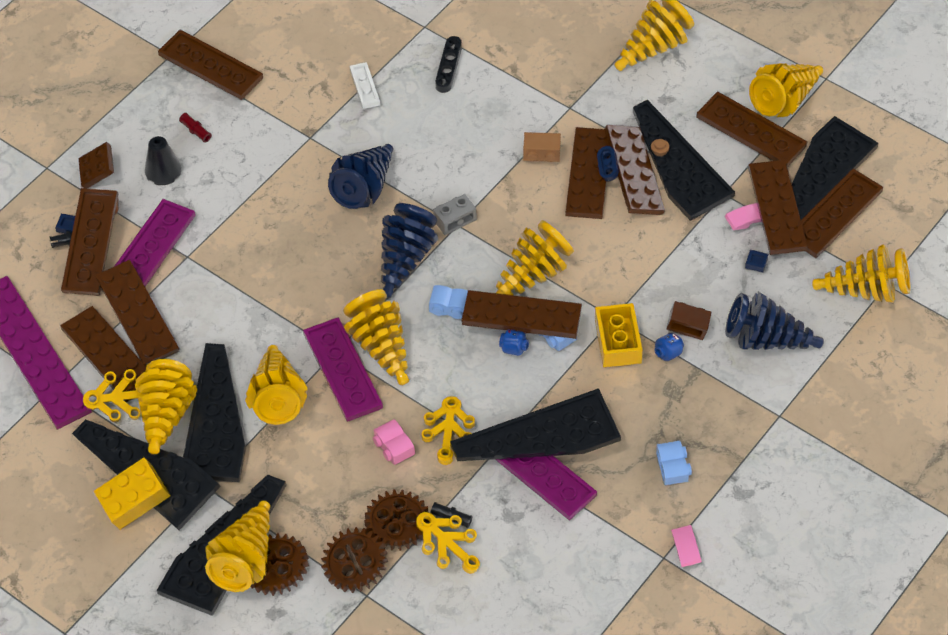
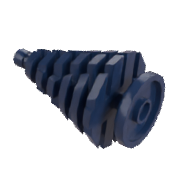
[328,144,393,209]
[381,203,438,298]
[725,291,824,350]

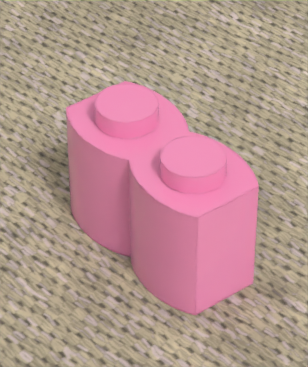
[373,419,415,465]

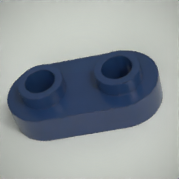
[597,146,619,181]

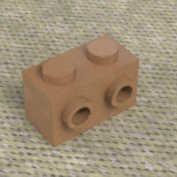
[523,132,561,162]

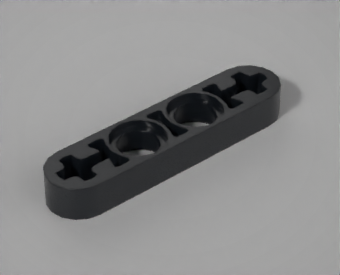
[435,36,462,93]

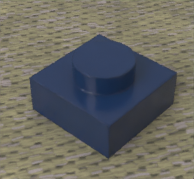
[55,213,75,234]
[745,249,768,273]

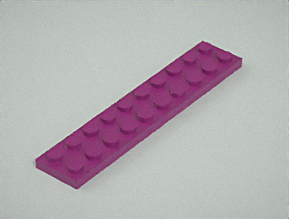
[0,276,92,430]

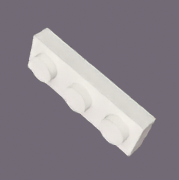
[349,62,380,109]

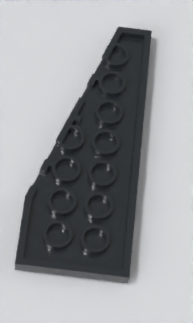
[633,99,735,221]
[450,388,621,462]
[157,475,286,616]

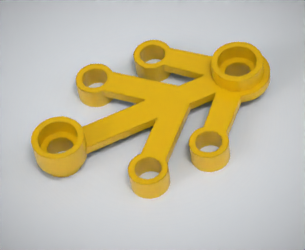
[83,369,140,422]
[422,396,475,465]
[416,512,480,574]

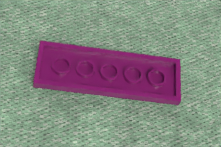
[115,199,196,286]
[303,317,383,422]
[495,456,597,521]

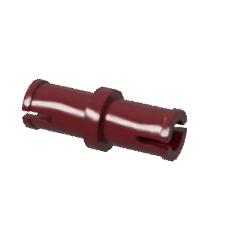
[179,113,212,143]

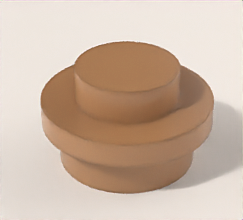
[651,139,669,156]

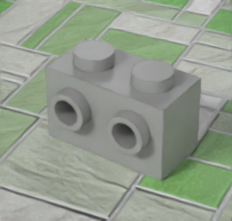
[433,194,477,235]

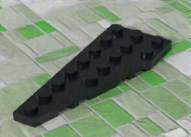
[792,116,879,220]
[183,343,246,482]
[72,419,221,530]

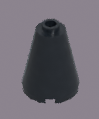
[144,136,181,185]

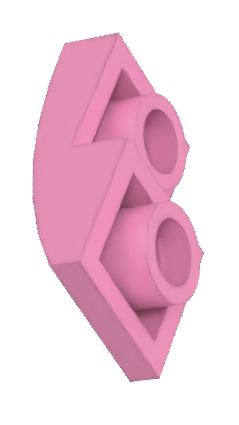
[725,203,761,231]
[671,525,702,567]

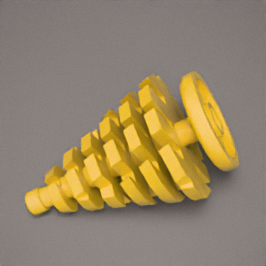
[614,0,695,71]
[749,63,823,118]
[496,220,574,295]
[812,244,911,303]
[343,289,409,385]
[245,345,308,425]
[135,359,197,454]
[205,501,270,592]

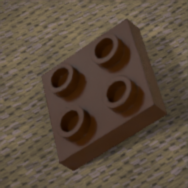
[78,142,114,189]

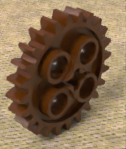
[364,489,430,551]
[321,527,388,593]
[250,533,309,596]

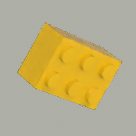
[595,303,643,368]
[94,457,170,530]

